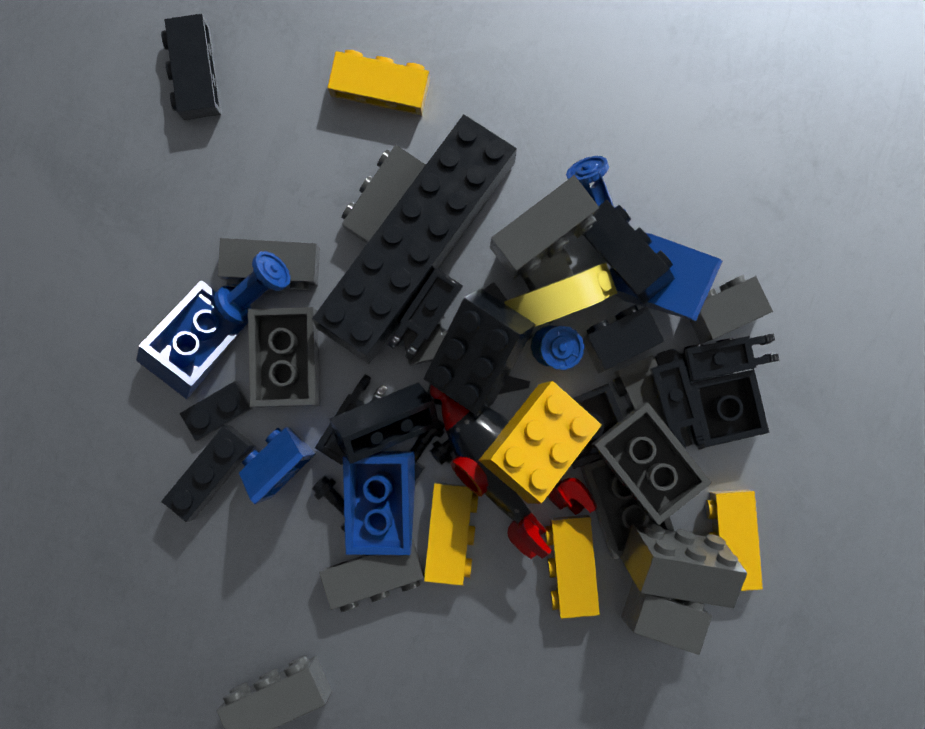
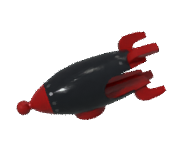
[430,385,597,559]

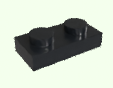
[179,381,253,441]

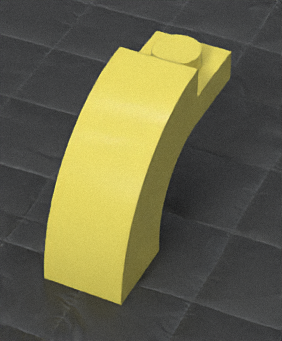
[504,263,617,327]

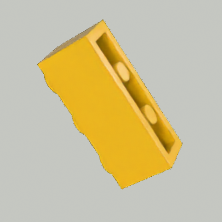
[328,50,430,116]
[424,482,478,585]
[705,490,763,591]
[545,515,600,619]

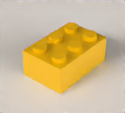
[478,381,602,504]

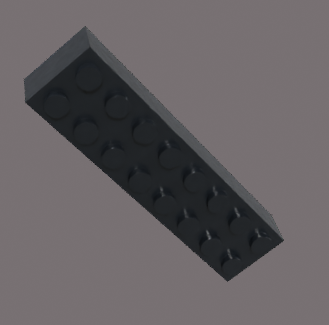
[312,114,517,364]

